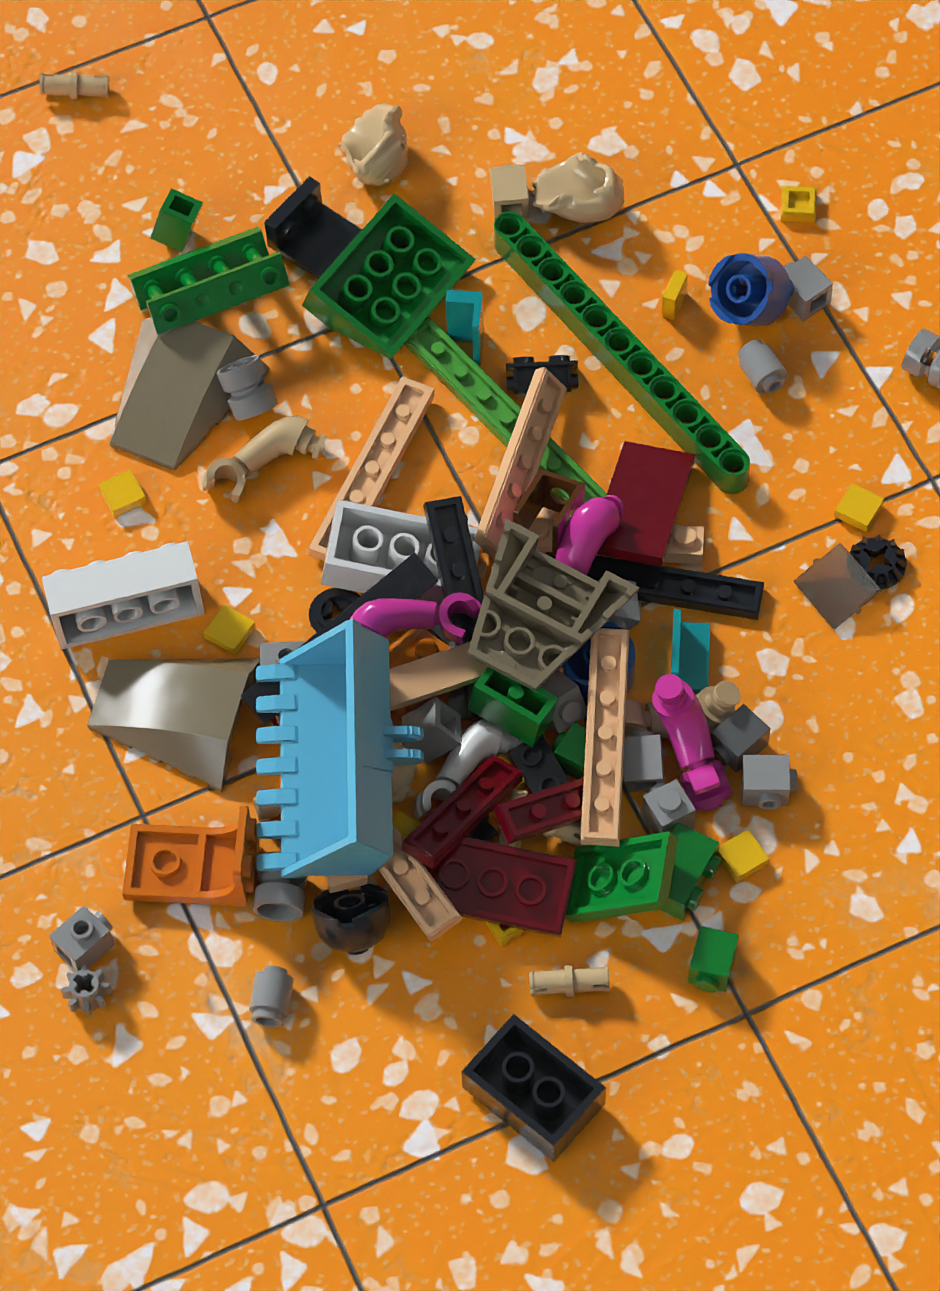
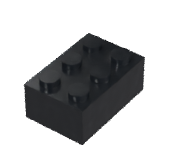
[461,1014,606,1162]

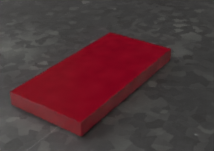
[597,441,695,567]
[422,837,577,938]

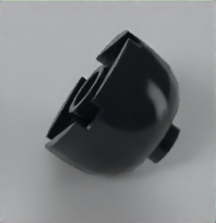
[311,883,390,955]

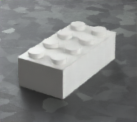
[321,499,480,606]
[42,541,205,650]

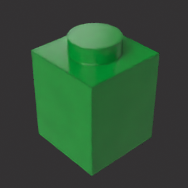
[150,188,203,252]
[552,722,586,780]
[688,926,739,992]

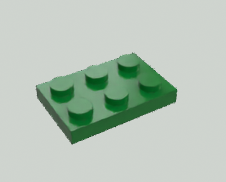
[565,831,678,923]

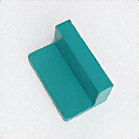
[446,290,484,366]
[671,609,710,695]

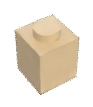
[490,164,529,221]

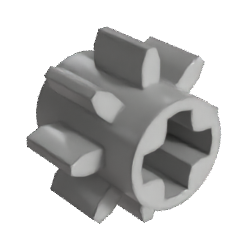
[61,964,112,1017]

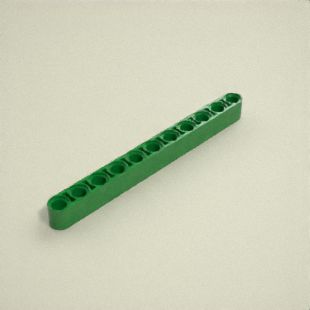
[494,211,750,494]

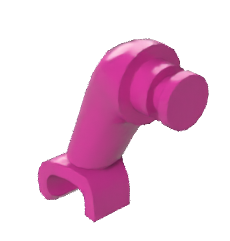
[555,495,625,576]
[350,592,482,645]
[652,674,733,811]

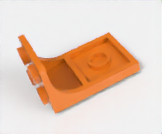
[122,806,260,907]

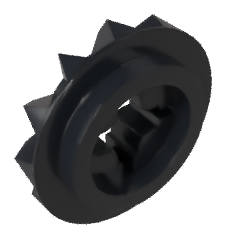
[847,534,907,590]
[309,587,360,633]

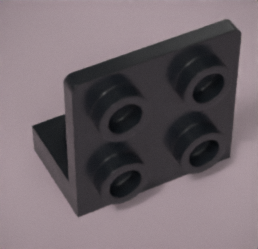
[264,176,362,279]

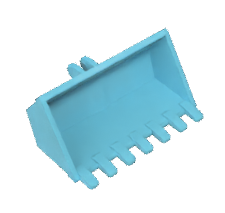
[256,619,424,878]

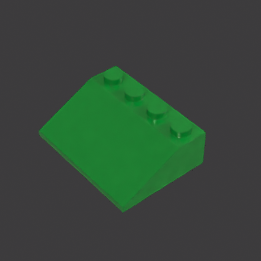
[302,193,476,359]

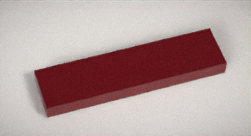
[401,754,524,869]

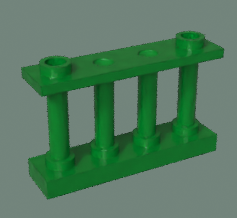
[128,227,290,335]

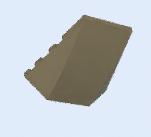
[110,317,270,471]
[467,518,639,691]
[87,658,260,793]

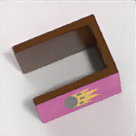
[513,469,585,557]

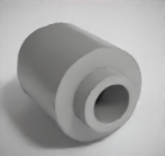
[738,339,787,394]
[249,966,294,1027]

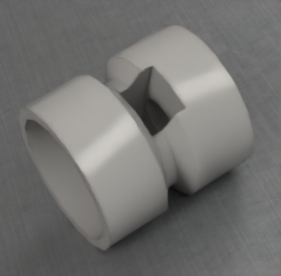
[901,328,940,389]
[216,355,278,420]
[253,852,307,922]

